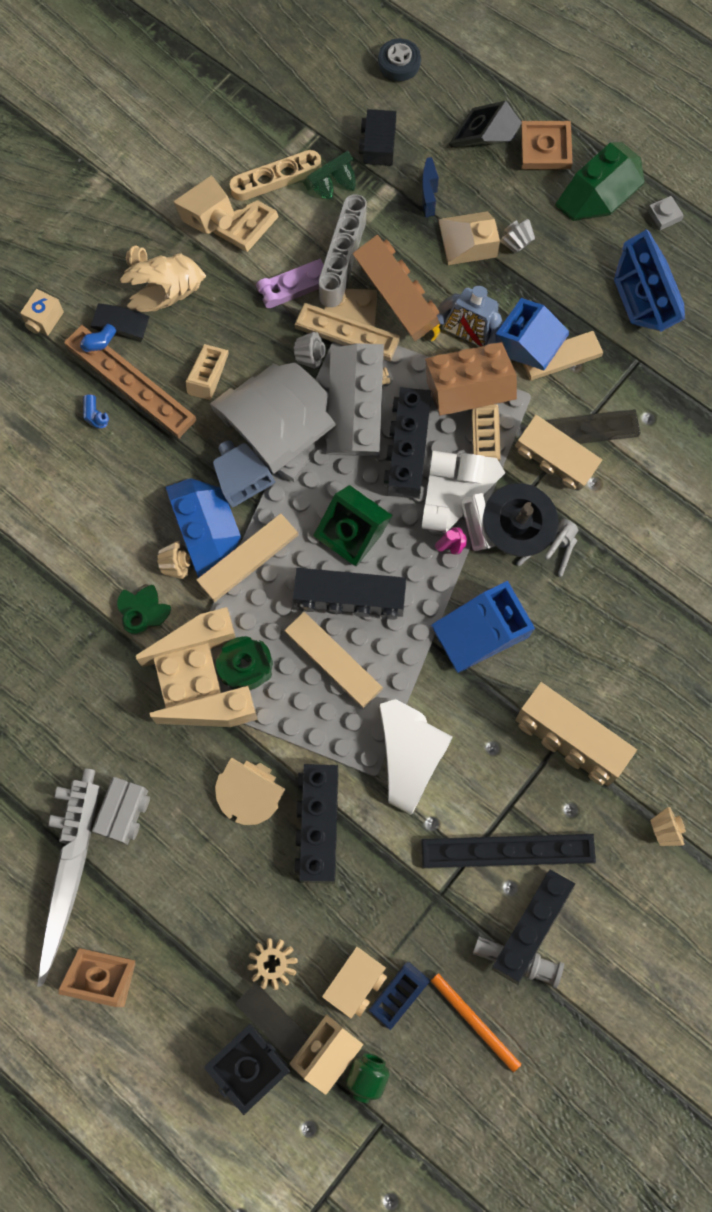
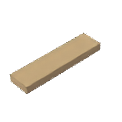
[295,303,400,362]
[197,513,299,602]
[284,612,383,708]

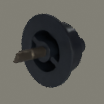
[483,483,559,557]

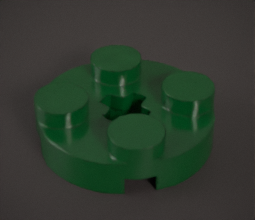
[216,636,273,690]

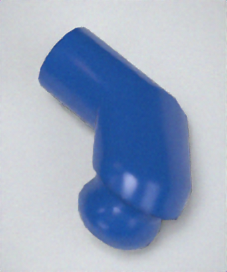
[80,324,116,352]
[83,395,109,429]

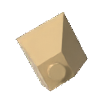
[439,211,500,265]

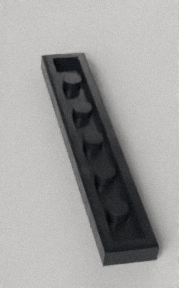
[421,834,596,869]

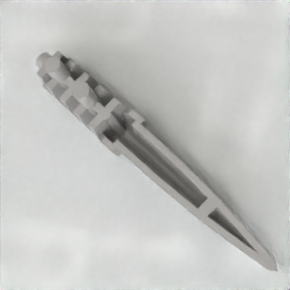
[37,768,100,987]

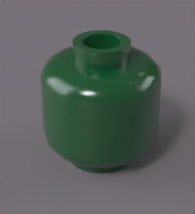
[346,1053,390,1103]

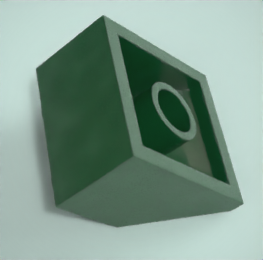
[313,485,393,567]

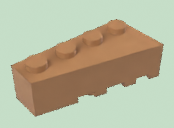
[352,235,440,341]

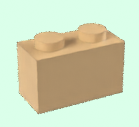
[322,947,387,1019]
[289,1015,363,1095]

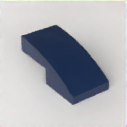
[422,157,439,218]

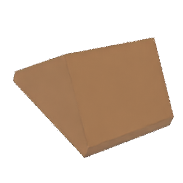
[59,948,135,1007]

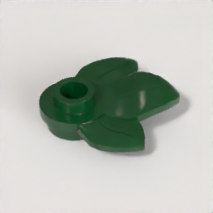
[117,584,171,635]

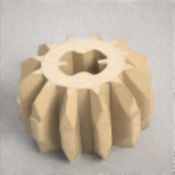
[247,938,298,990]

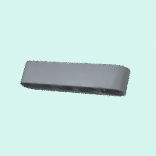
[319,194,367,307]

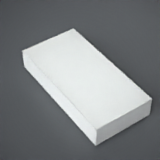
[461,493,495,551]

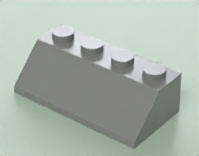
[327,343,384,456]

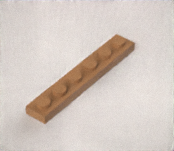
[64,325,196,439]

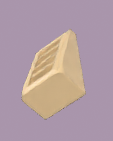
[186,344,229,400]
[471,404,500,461]

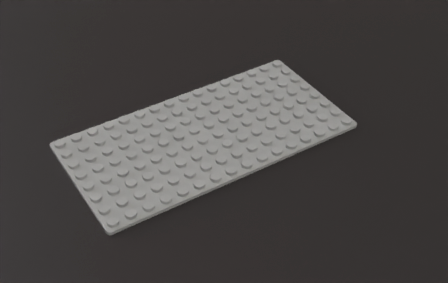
[209,342,531,777]

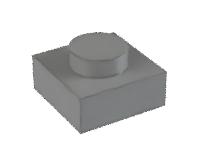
[648,196,684,230]

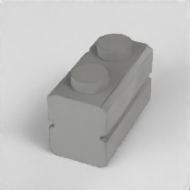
[92,777,150,845]

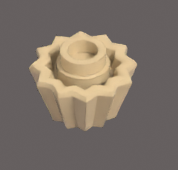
[157,540,191,579]
[650,807,686,846]

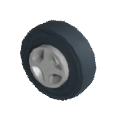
[378,38,421,82]

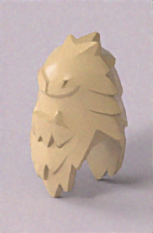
[120,253,206,312]

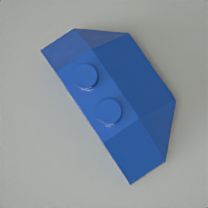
[614,229,685,332]
[166,478,241,578]

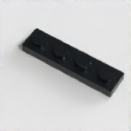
[492,869,576,985]

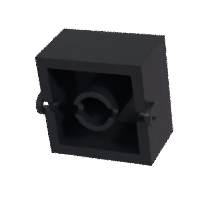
[204,1023,292,1115]

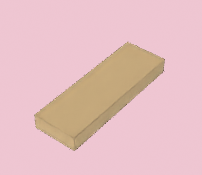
[523,331,603,381]

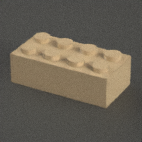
[515,682,637,786]

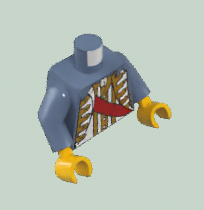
[423,286,503,347]

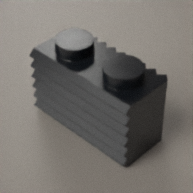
[359,109,397,166]

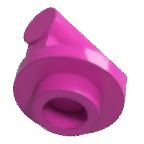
[435,527,466,555]

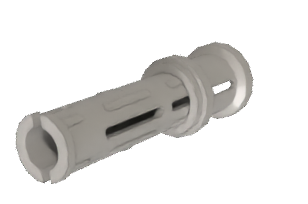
[473,936,564,989]

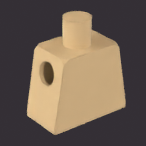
[173,175,235,234]

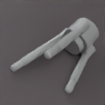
[516,519,579,577]

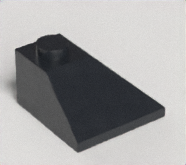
[449,101,522,148]

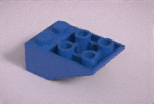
[431,581,535,673]

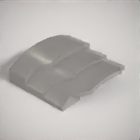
[210,363,336,474]

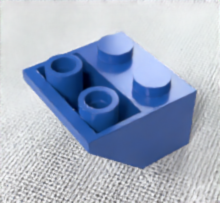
[496,298,569,371]

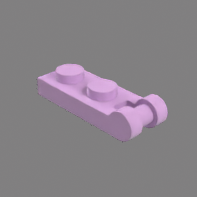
[256,258,324,308]

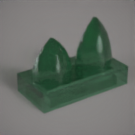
[303,151,356,199]

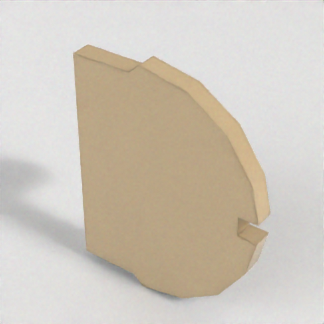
[215,758,285,825]

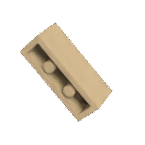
[515,415,602,490]

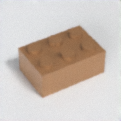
[425,342,517,416]

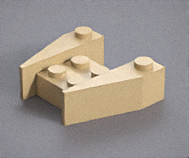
[136,607,258,727]

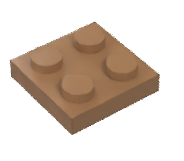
[521,121,573,169]

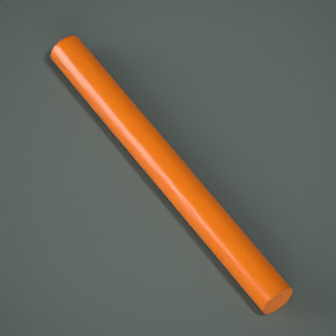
[430,973,521,1073]

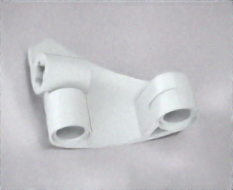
[422,451,505,532]
[379,699,453,815]

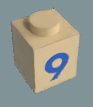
[20,289,64,336]

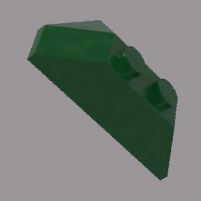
[555,142,645,221]

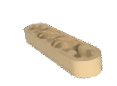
[230,150,322,201]

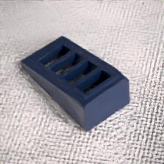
[368,962,430,1030]

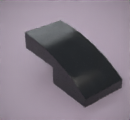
[90,303,150,342]

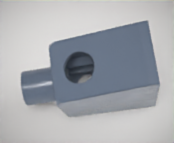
[213,440,276,508]

